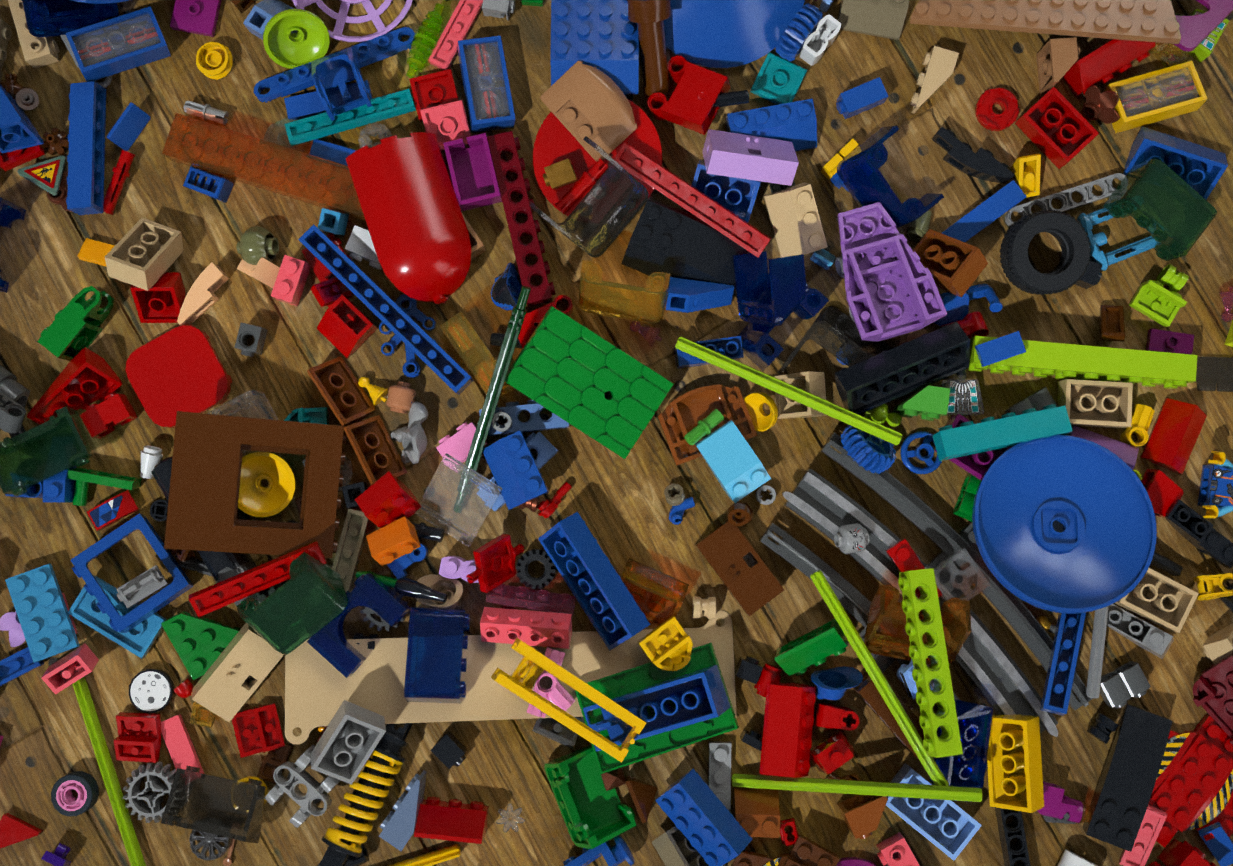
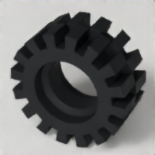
[516,549,556,589]

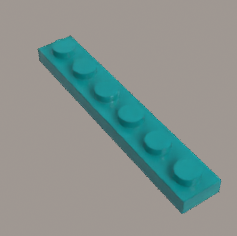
[285,89,416,146]

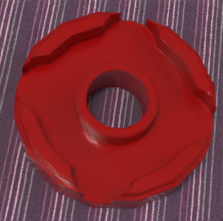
[975,88,1019,131]

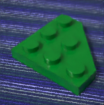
[161,611,241,680]

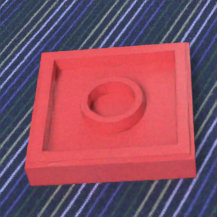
[420,100,472,151]

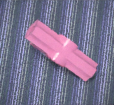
[526,647,576,718]

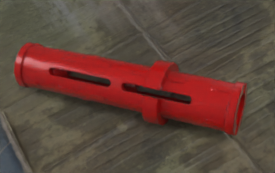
[103,150,135,215]
[555,158,610,215]

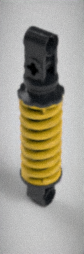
[318,723,413,866]

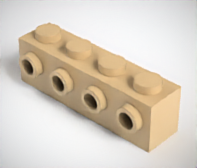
[8,0,59,68]

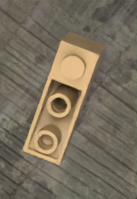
[910,46,959,114]

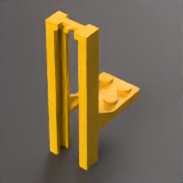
[491,638,646,763]

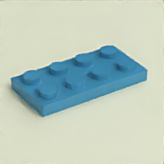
[5,564,80,663]
[68,575,166,659]

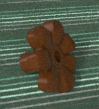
[42,128,69,156]

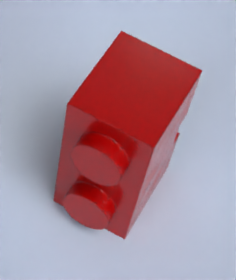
[79,393,138,439]

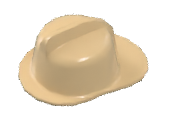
[416,574,463,612]

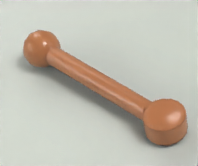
[223,821,241,866]

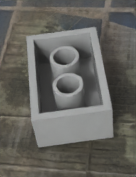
[311,700,386,785]

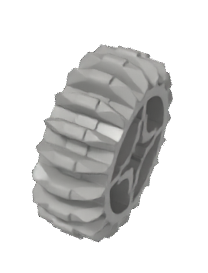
[123,761,185,823]

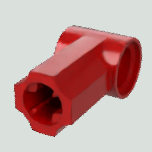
[941,311,989,338]

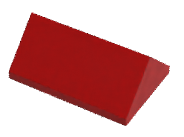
[1141,398,1207,475]

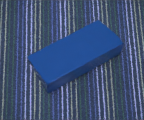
[106,102,151,151]

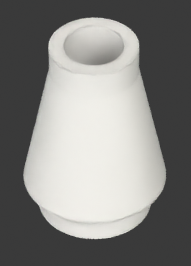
[140,445,163,479]

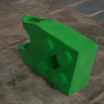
[37,286,114,361]

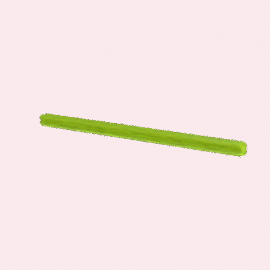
[675,336,902,445]
[810,570,949,786]
[72,677,146,866]
[732,773,982,802]

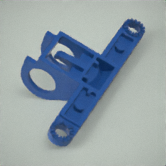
[254,27,417,121]

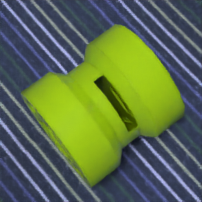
[1156,264,1189,292]

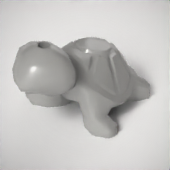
[391,401,428,464]

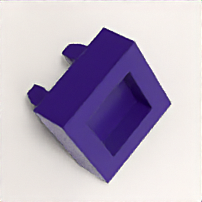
[41,843,71,866]

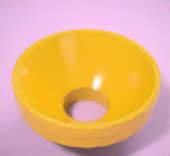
[744,392,778,432]

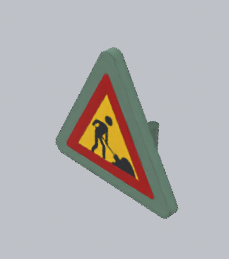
[17,156,66,195]

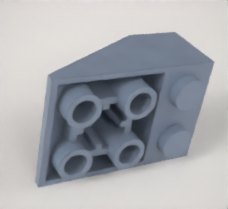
[379,770,427,851]

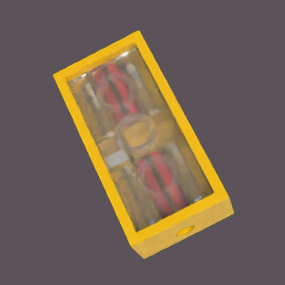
[1104,61,1208,133]

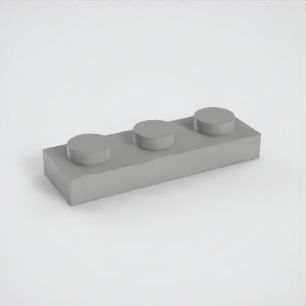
[708,741,732,810]

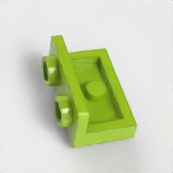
[1129,280,1187,327]

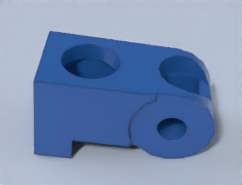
[387,543,428,579]

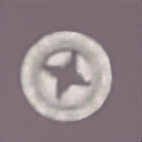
[358,122,392,148]

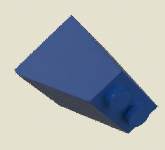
[0,85,43,154]

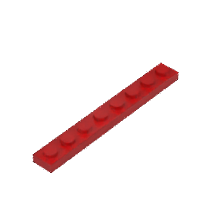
[613,142,771,257]

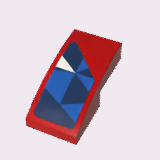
[87,490,138,531]

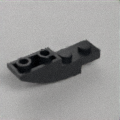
[932,127,1015,183]
[1165,499,1233,569]

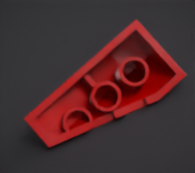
[27,347,122,428]

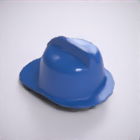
[811,666,863,700]

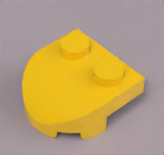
[637,616,693,671]

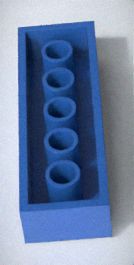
[538,512,650,651]

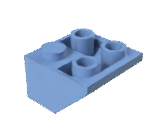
[243,0,298,40]

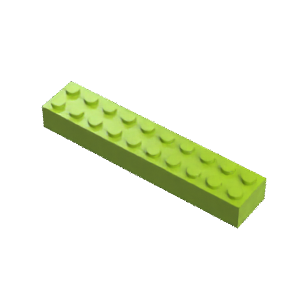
[968,336,1198,389]

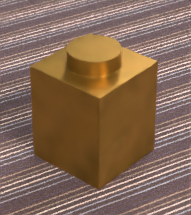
[542,158,578,190]

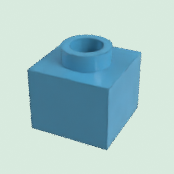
[318,208,349,235]

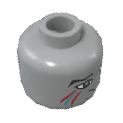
[834,523,869,554]

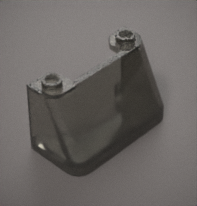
[161,766,266,843]

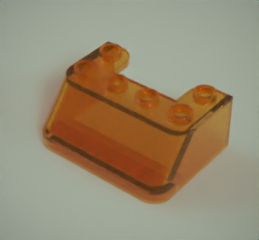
[864,584,971,665]

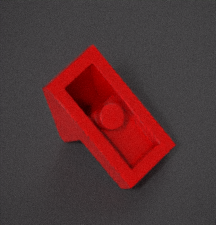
[310,278,354,308]

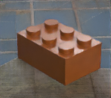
[912,229,988,298]

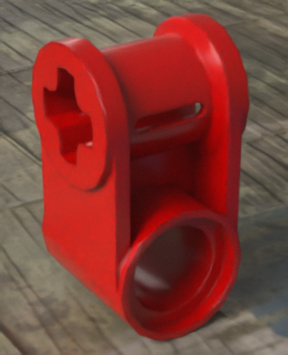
[815,702,859,731]

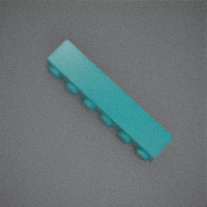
[933,404,1073,461]

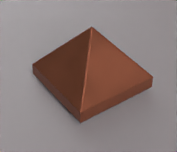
[601,767,626,791]

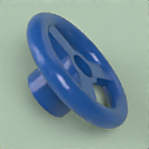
[900,431,942,474]

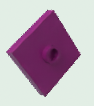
[170,0,222,37]

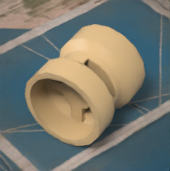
[692,596,716,619]

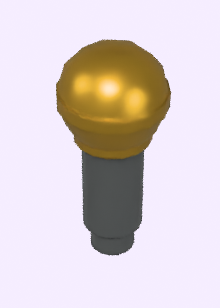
[1036,616,1056,634]

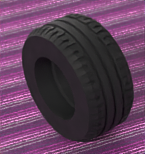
[1000,210,1091,295]

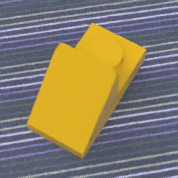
[1011,153,1041,198]

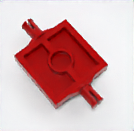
[466,533,525,593]

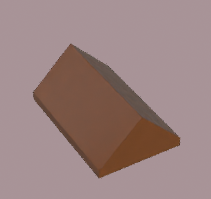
[307,356,376,427]
[343,415,408,485]

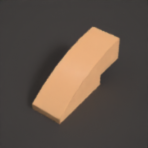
[177,262,230,326]

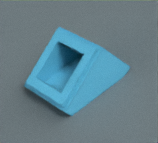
[810,249,836,270]

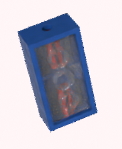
[65,6,171,82]
[457,36,516,133]

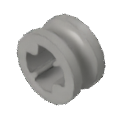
[492,412,512,432]
[756,485,776,505]

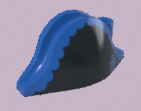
[491,262,522,310]

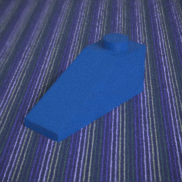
[43,438,77,503]

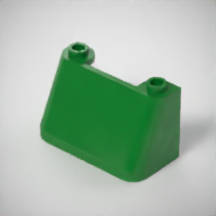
[544,745,636,849]

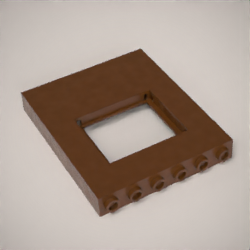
[164,411,347,558]

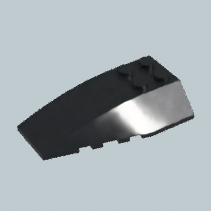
[621,189,765,295]

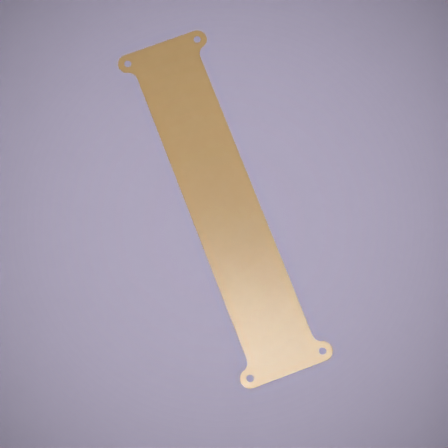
[285,610,737,744]

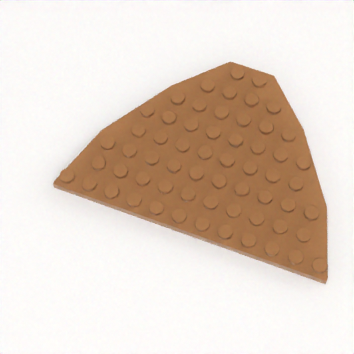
[910,0,1181,44]

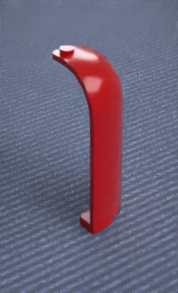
[345,132,472,304]

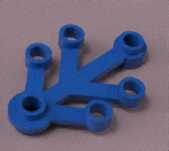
[379,294,438,378]

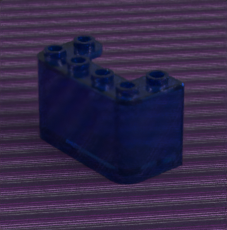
[404,607,470,703]

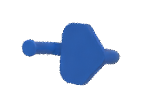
[933,284,1003,326]

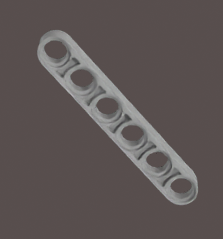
[1005,173,1129,226]

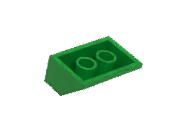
[774,619,849,676]

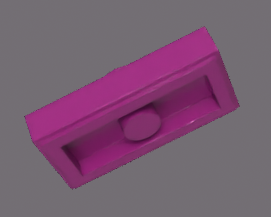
[1146,329,1194,355]

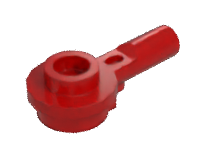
[537,482,572,519]

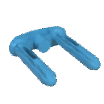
[1077,196,1160,271]

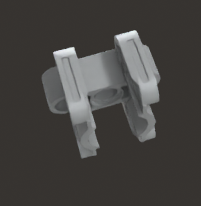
[264,744,341,828]

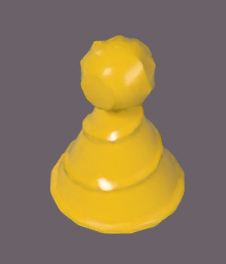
[358,376,389,405]

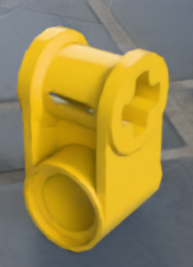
[1193,573,1233,601]

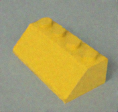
[985,714,1044,813]

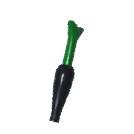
[356,570,447,603]

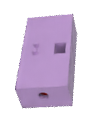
[702,129,799,186]

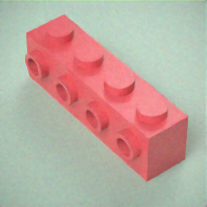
[480,607,572,649]
[877,832,920,866]

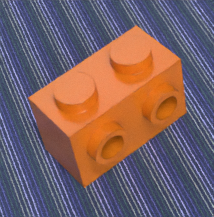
[366,516,421,566]

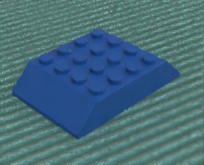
[550,0,639,94]

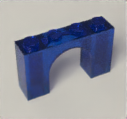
[307,573,411,678]

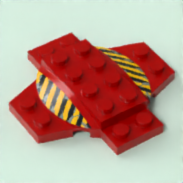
[1148,714,1233,848]

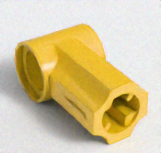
[1120,404,1155,447]

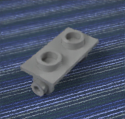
[116,565,168,608]

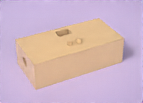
[192,620,285,722]

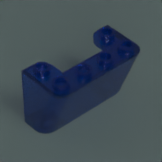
[738,284,829,371]

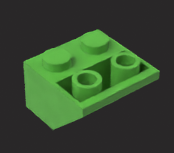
[893,385,950,421]

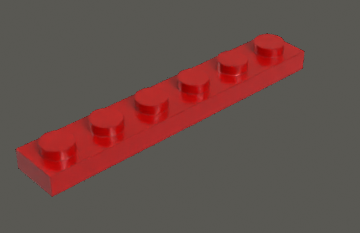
[189,541,327,617]

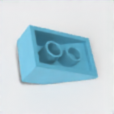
[695,420,771,503]

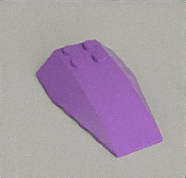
[838,202,947,342]

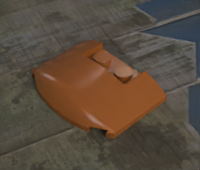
[658,385,757,466]

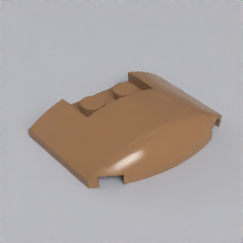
[539,61,637,162]

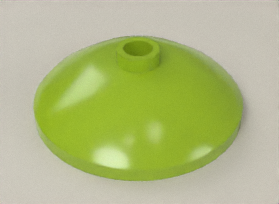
[263,9,330,69]

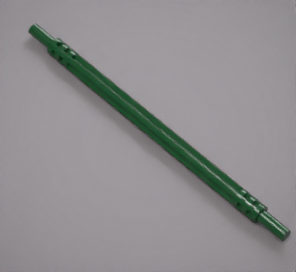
[453,286,531,512]

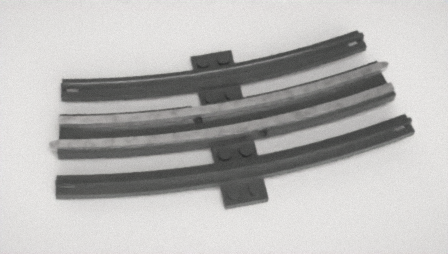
[759,433,1093,771]

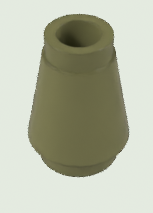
[906,209,932,242]

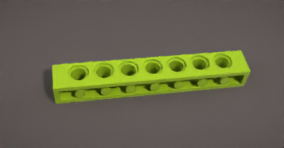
[898,568,963,758]

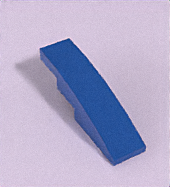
[942,180,1026,242]

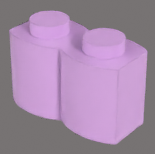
[439,556,479,583]

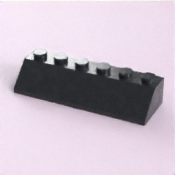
[835,322,970,414]

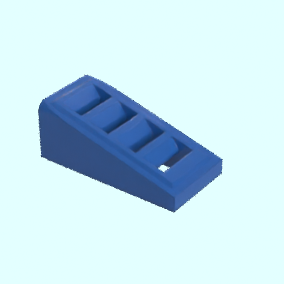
[183,166,234,203]

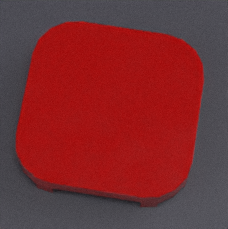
[125,325,233,428]

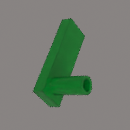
[67,467,142,506]

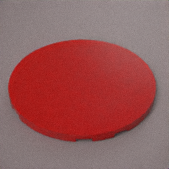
[533,100,662,224]

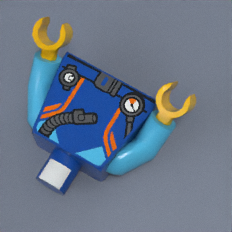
[1197,450,1233,518]

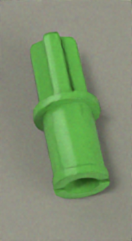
[684,409,724,445]

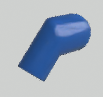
[669,496,695,525]

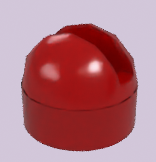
[174,679,194,698]

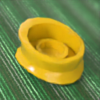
[196,42,233,80]

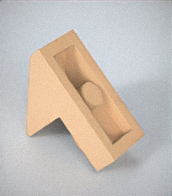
[237,257,280,288]

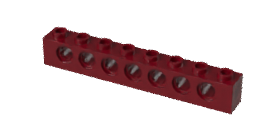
[487,131,556,307]

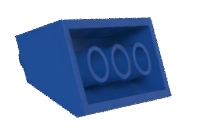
[725,98,817,152]
[1123,126,1228,202]

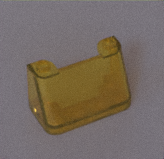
[579,260,670,323]

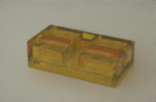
[439,311,514,399]

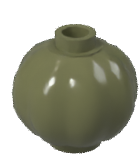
[236,226,279,265]

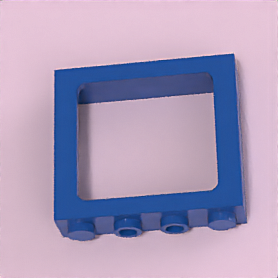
[70,513,194,633]

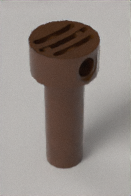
[627,0,672,96]

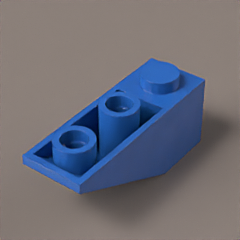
[666,277,734,313]
[674,336,744,369]

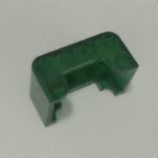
[1103,159,1217,261]

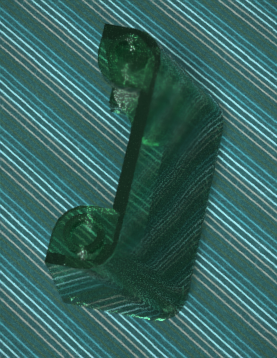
[0,406,93,496]
[237,552,348,655]

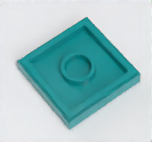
[750,52,807,105]

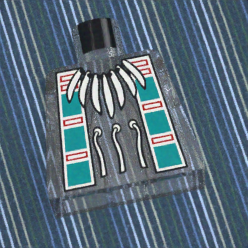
[941,369,984,416]

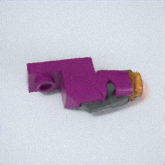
[1037,782,1091,824]

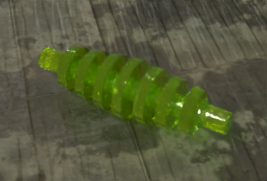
[406,3,444,78]

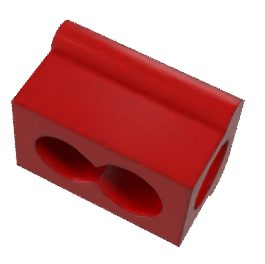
[780,818,799,846]

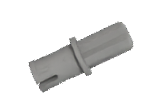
[183,100,229,125]

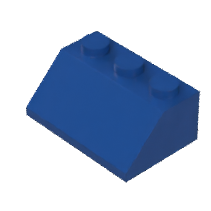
[692,159,761,223]
[483,431,549,510]

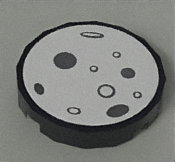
[129,668,175,713]

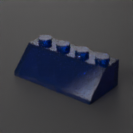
[930,700,993,788]

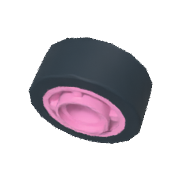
[51,771,99,817]

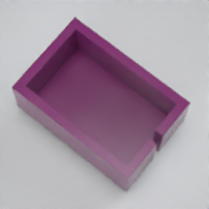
[443,133,502,212]

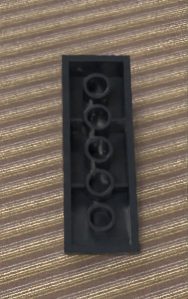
[1082,704,1172,852]

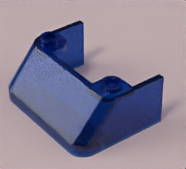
[837,126,944,228]
[733,251,808,327]

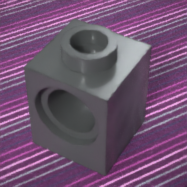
[234,323,268,357]

